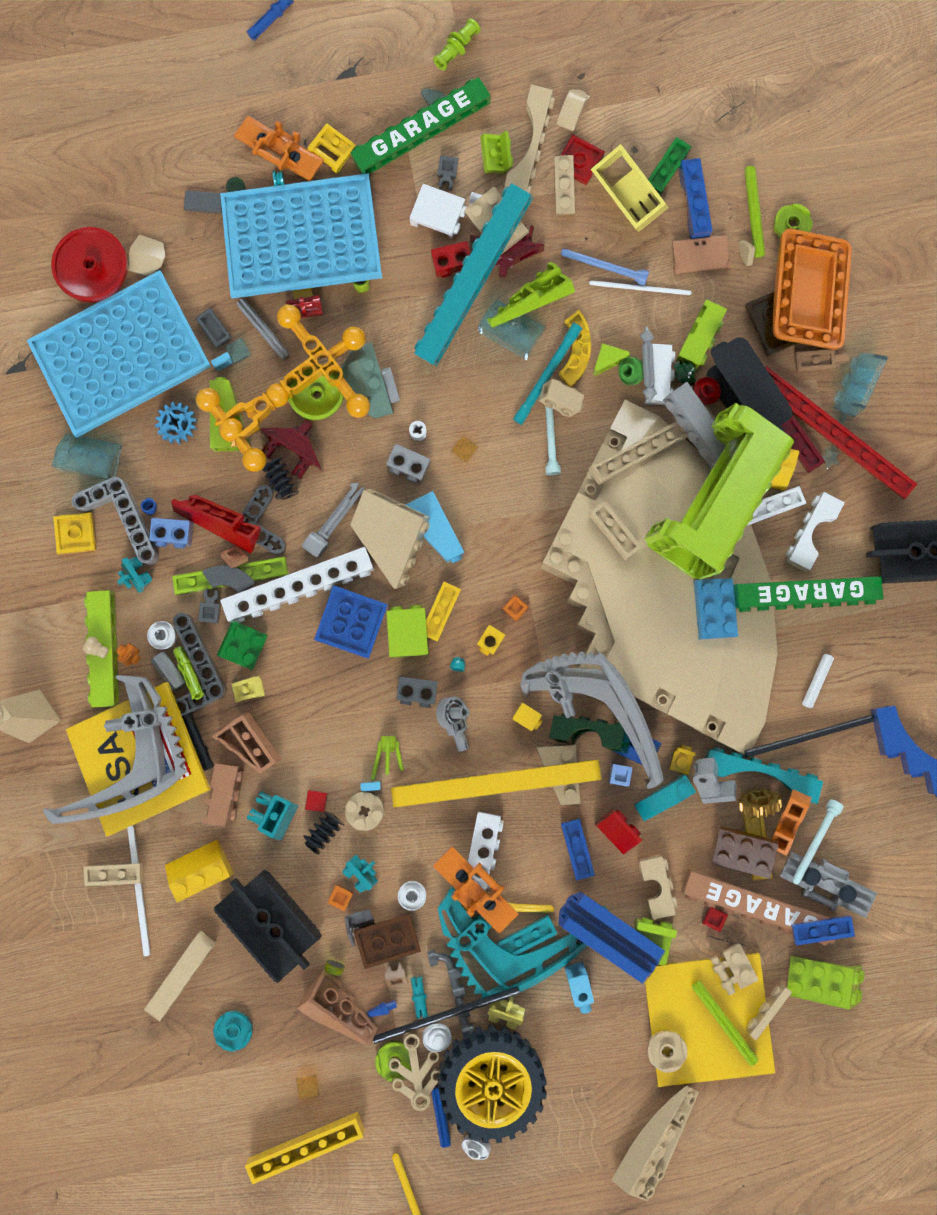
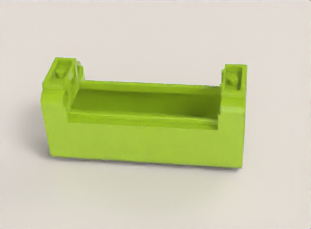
[644,403,794,580]

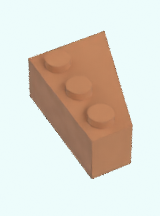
[212,713,282,774]
[202,763,243,827]

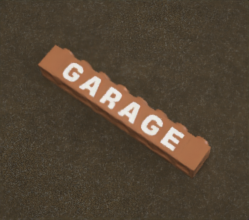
[681,869,836,946]

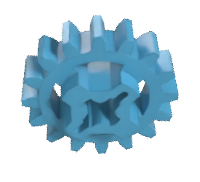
[155,402,197,444]

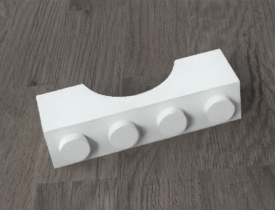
[785,492,845,572]

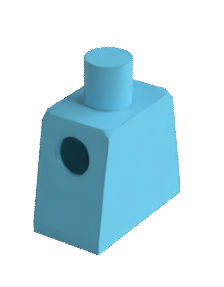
[564,961,594,1014]

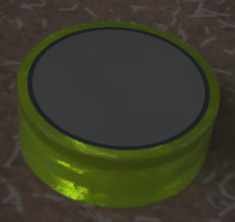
[324,960,345,976]

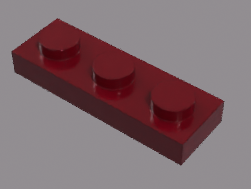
[782,415,825,473]

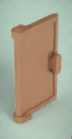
[672,235,731,275]

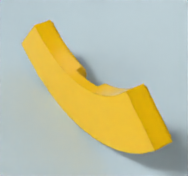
[558,310,591,388]

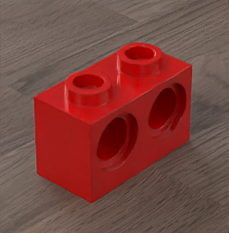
[431,241,470,278]

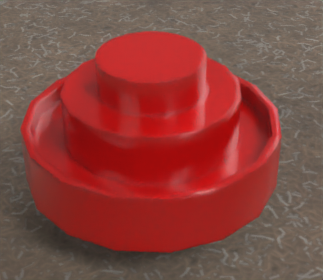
[692,377,721,406]

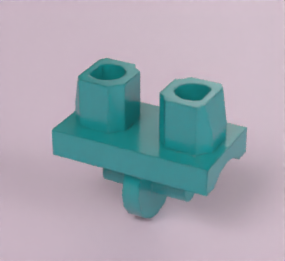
[117,557,152,593]
[342,855,378,893]

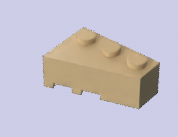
[536,744,581,805]

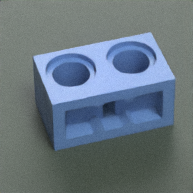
[149,518,194,549]

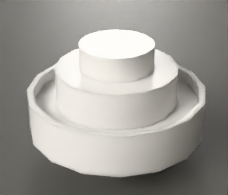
[147,621,177,650]
[398,881,427,911]
[422,1023,452,1052]
[462,1135,491,1160]

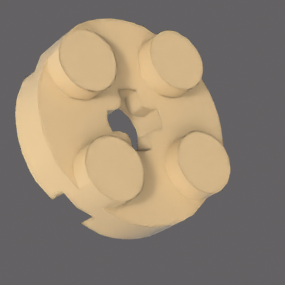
[345,791,384,831]
[647,1030,687,1073]

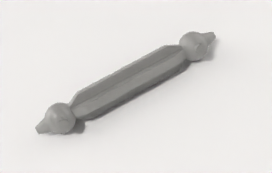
[640,327,657,402]

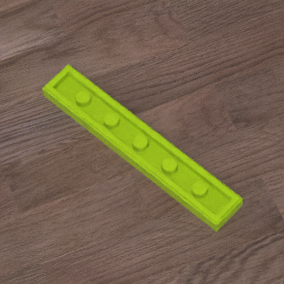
[172,556,289,595]

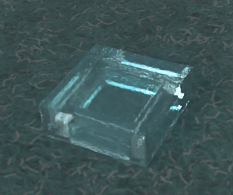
[225,338,252,364]

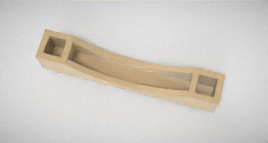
[503,85,555,194]

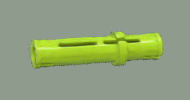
[173,646,204,700]

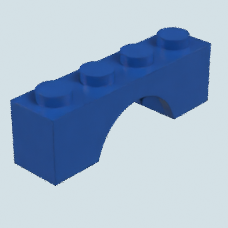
[678,158,713,239]

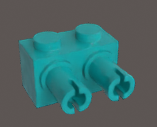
[247,791,299,840]

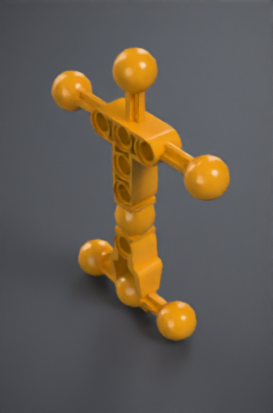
[196,304,370,472]

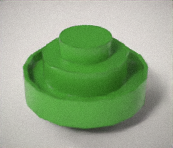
[618,357,644,385]

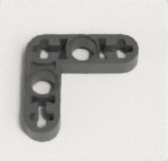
[242,485,286,555]

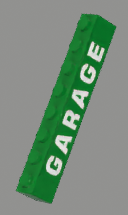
[350,77,491,175]
[734,576,884,612]

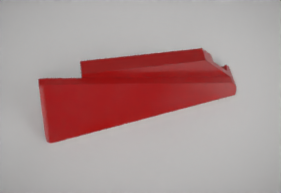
[171,495,261,553]

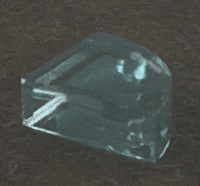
[421,89,445,106]

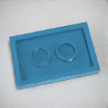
[693,578,738,640]

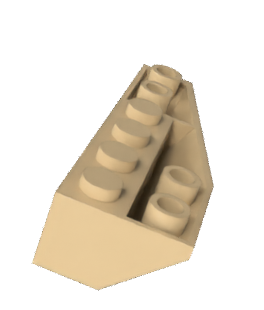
[611,1086,699,1201]

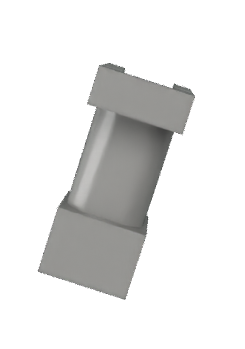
[693,758,737,804]

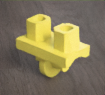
[488,996,525,1030]

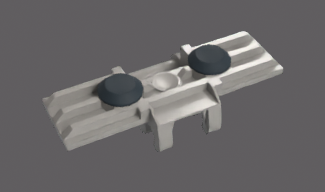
[780,852,877,918]

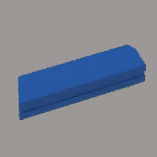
[558,891,665,984]

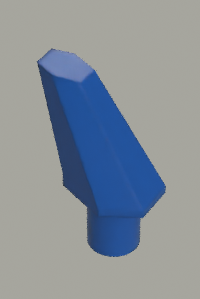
[367,1000,397,1017]

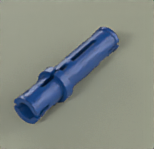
[246,0,294,41]

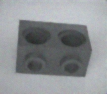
[396,676,438,708]

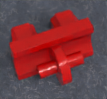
[286,295,323,319]

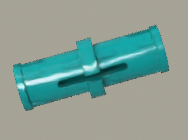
[410,976,428,1019]

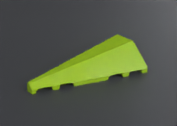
[487,262,575,328]

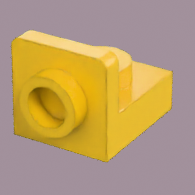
[669,745,696,775]

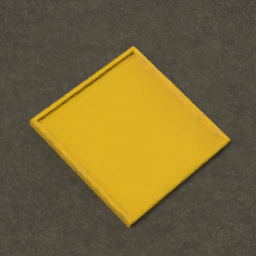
[645,953,775,1087]

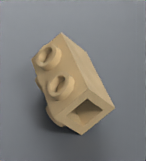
[538,379,584,417]

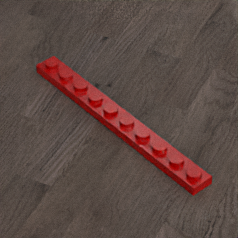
[765,366,917,500]

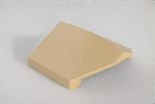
[128,234,166,277]

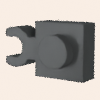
[438,156,459,191]
[198,589,221,624]

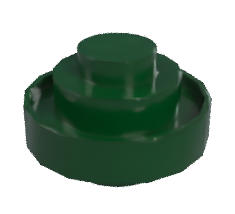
[674,360,697,386]

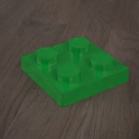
[217,620,268,670]

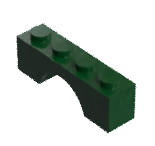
[549,713,630,753]

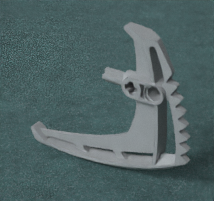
[520,652,664,789]
[43,675,187,824]

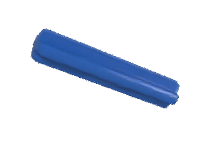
[431,1087,451,1148]

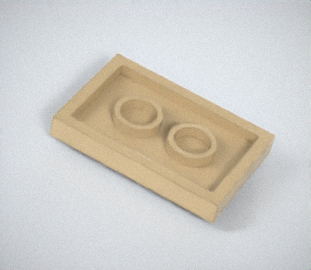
[464,187,529,255]

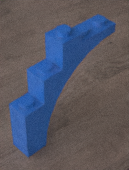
[870,706,937,797]

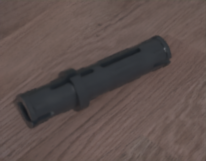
[182,713,215,771]

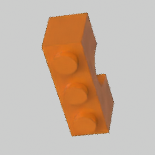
[771,789,812,856]

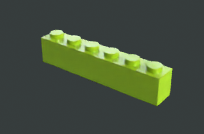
[84,590,119,708]

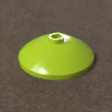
[288,364,344,420]

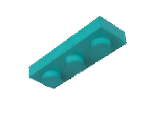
[496,915,558,955]

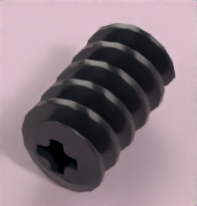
[262,457,299,500]
[303,811,345,855]

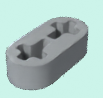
[381,367,400,404]

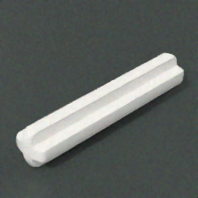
[802,654,834,708]

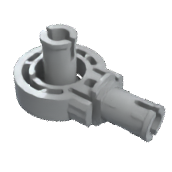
[436,697,470,752]

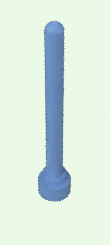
[561,249,649,286]

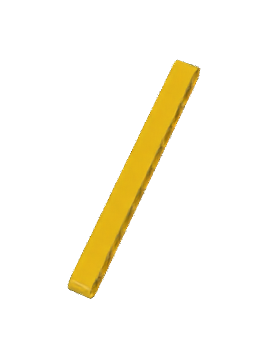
[390,759,602,807]

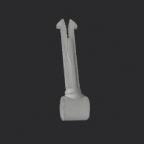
[302,483,365,558]

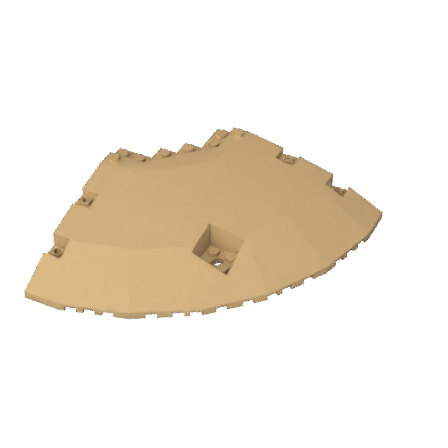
[540,400,778,756]

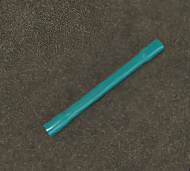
[512,323,582,425]

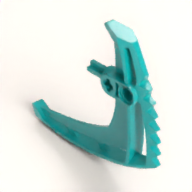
[437,885,608,998]

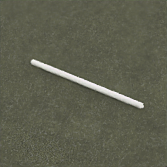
[588,280,692,295]

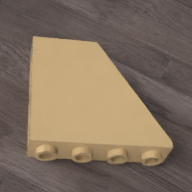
[351,489,430,589]

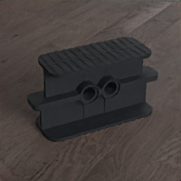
[706,337,793,436]
[866,520,937,584]
[214,870,322,983]

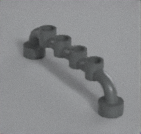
[427,949,475,1050]

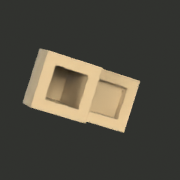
[557,89,590,131]

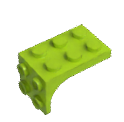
[787,955,865,1010]

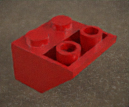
[595,809,642,855]

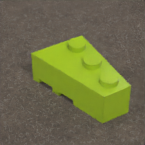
[676,299,727,369]

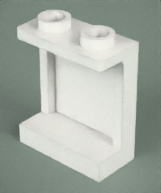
[410,184,467,239]

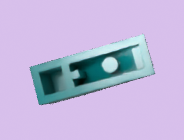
[634,774,696,821]

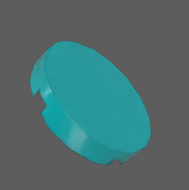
[213,1010,253,1052]

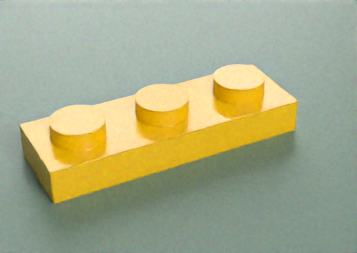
[426,582,461,642]

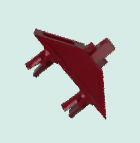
[470,225,545,278]
[259,419,323,480]

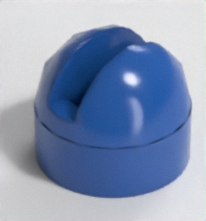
[141,498,158,515]

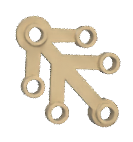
[388,1033,440,1111]

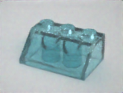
[478,299,546,360]
[833,353,888,417]
[52,433,122,480]

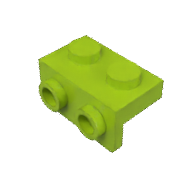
[480,131,513,174]

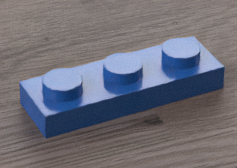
[561,818,595,881]
[791,915,855,945]

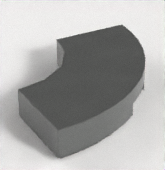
[202,565,256,593]

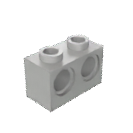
[386,444,431,483]

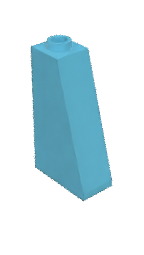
[406,491,464,564]

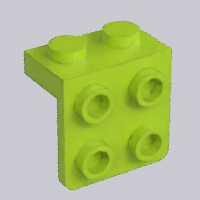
[634,917,677,965]

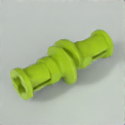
[433,18,481,71]

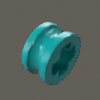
[272,170,285,186]

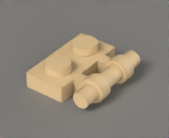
[710,943,758,995]

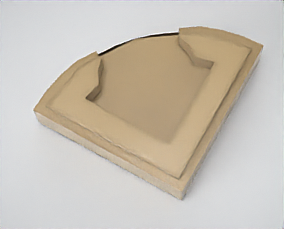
[739,240,755,266]

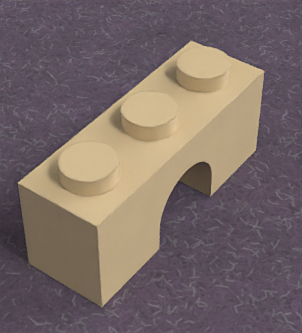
[637,855,678,920]

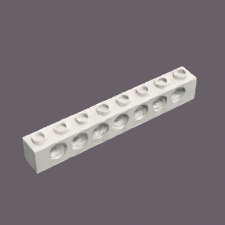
[220,547,374,623]

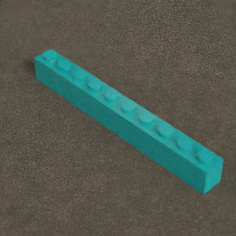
[414,183,534,367]

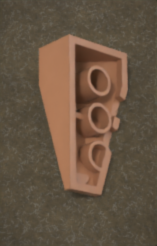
[297,969,377,1046]

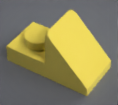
[232,676,265,702]

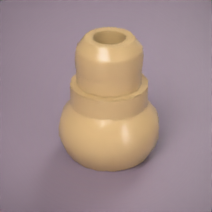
[82,637,109,658]

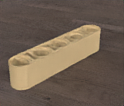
[144,931,217,1022]

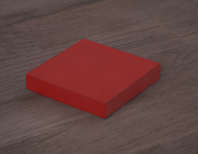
[554,134,605,186]

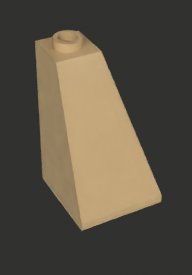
[0,690,61,743]

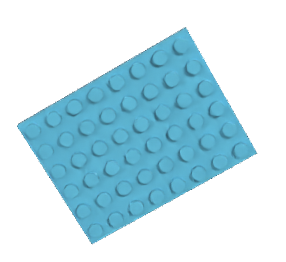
[220,173,382,299]
[27,270,211,438]

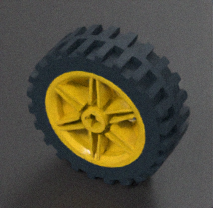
[438,1025,547,1143]

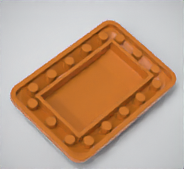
[773,229,852,350]

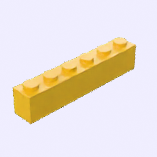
[245,1112,365,1185]

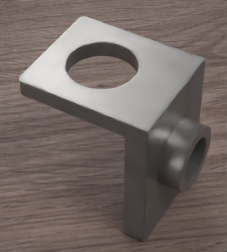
[344,909,375,946]

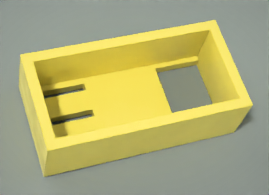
[591,144,669,232]

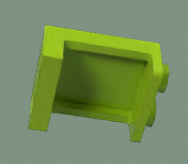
[386,605,429,658]

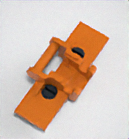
[234,116,324,181]
[433,846,519,934]

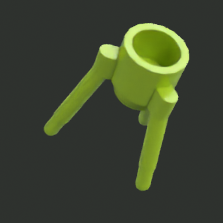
[371,736,404,780]

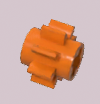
[116,643,141,667]

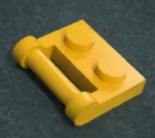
[307,123,356,174]

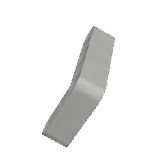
[72,477,159,565]

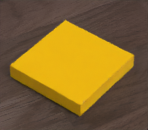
[53,512,96,555]

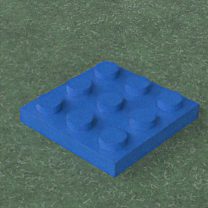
[314,585,388,659]

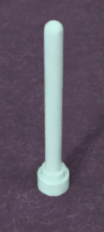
[545,406,561,475]
[792,799,844,884]

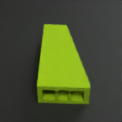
[209,377,251,451]

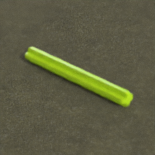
[745,166,765,258]
[692,981,758,1066]

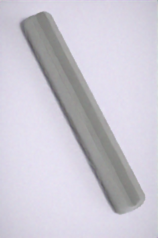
[237,298,290,360]

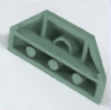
[341,342,393,419]

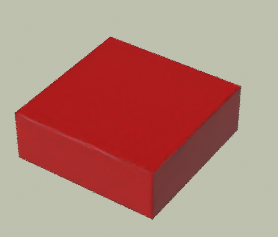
[305,790,328,812]
[702,906,728,932]

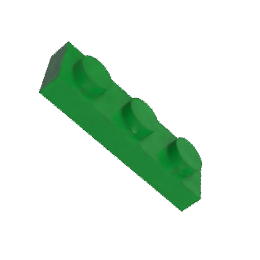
[648,137,692,195]

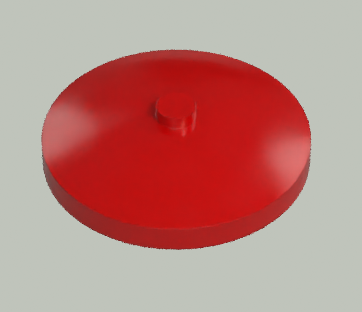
[51,227,128,303]

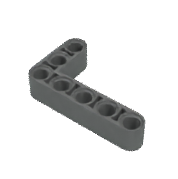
[173,613,227,716]

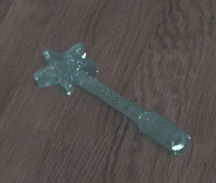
[822,404,850,469]

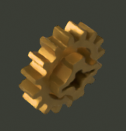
[738,788,782,818]

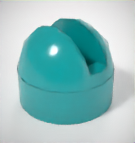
[449,657,466,672]

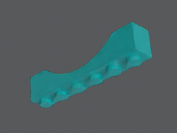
[705,747,824,804]

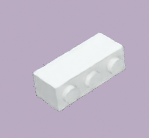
[644,344,675,405]

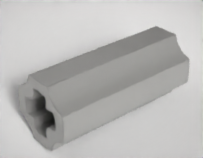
[151,652,186,692]

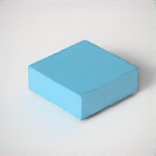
[211,352,234,372]
[361,781,382,791]

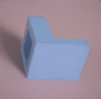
[608,763,633,787]

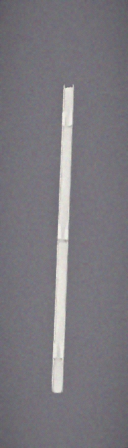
[127,825,151,956]

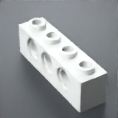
[468,811,504,891]

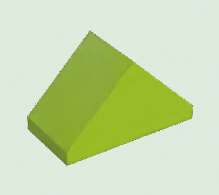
[593,343,630,376]

